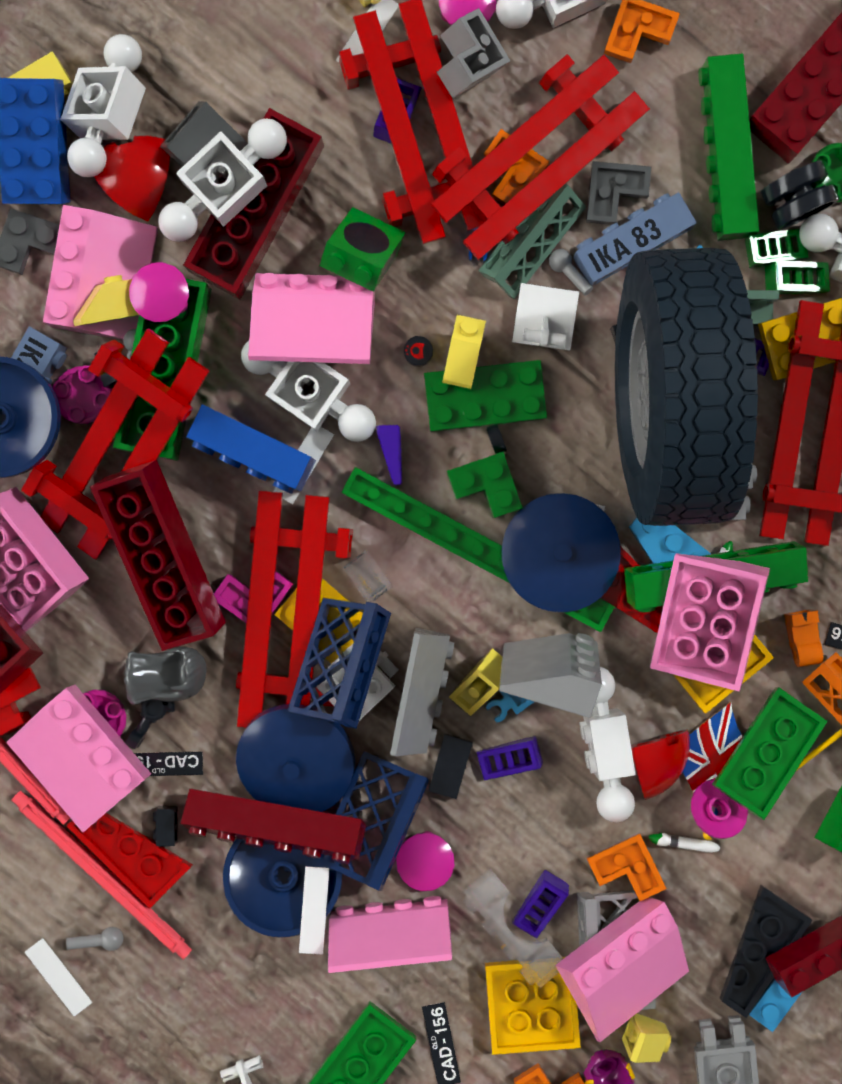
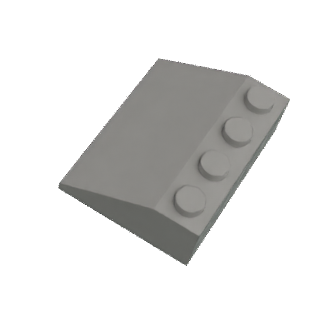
[390,628,455,756]
[499,633,602,718]

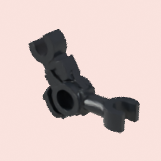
[125,700,176,749]

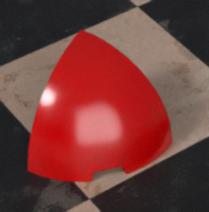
[94,136,170,222]
[631,729,690,800]

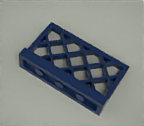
[288,598,391,729]
[315,751,429,891]

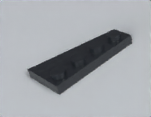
[720,885,813,1018]

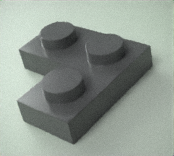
[586,161,652,225]
[0,208,59,275]

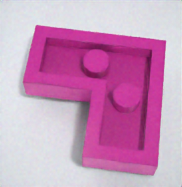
[214,571,294,623]

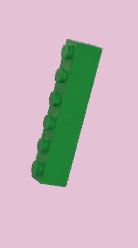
[698,53,759,241]
[624,541,808,612]

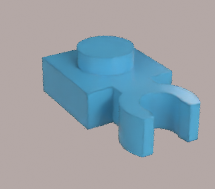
[485,691,534,723]

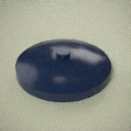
[0,356,61,478]
[501,493,621,612]
[236,704,355,812]
[223,839,342,938]

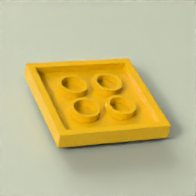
[485,957,581,1055]

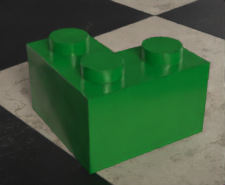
[446,452,522,518]

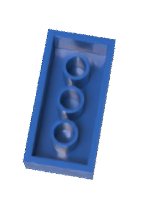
[0,78,71,204]
[186,404,316,494]

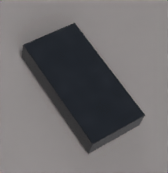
[428,733,473,799]

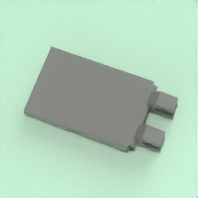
[694,1015,759,1084]

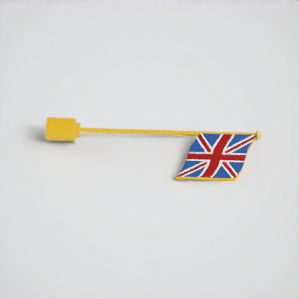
[683,702,842,840]

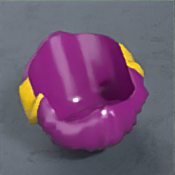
[584,1049,635,1084]

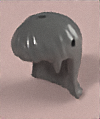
[124,647,207,705]

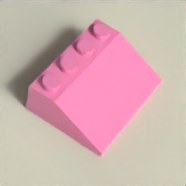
[43,205,158,340]
[248,273,375,364]
[0,487,89,632]
[650,553,770,692]
[6,685,151,832]
[328,896,452,973]
[555,897,689,1042]

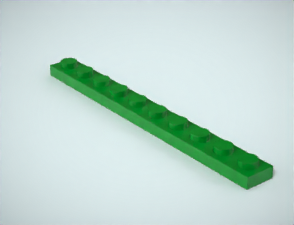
[341,467,615,632]

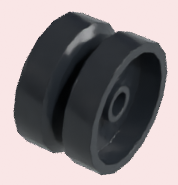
[760,160,839,230]

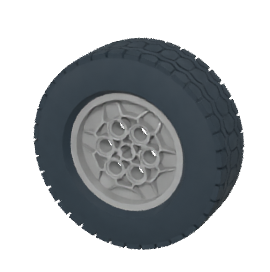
[615,248,758,526]

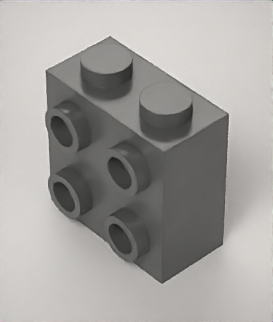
[160,101,248,184]

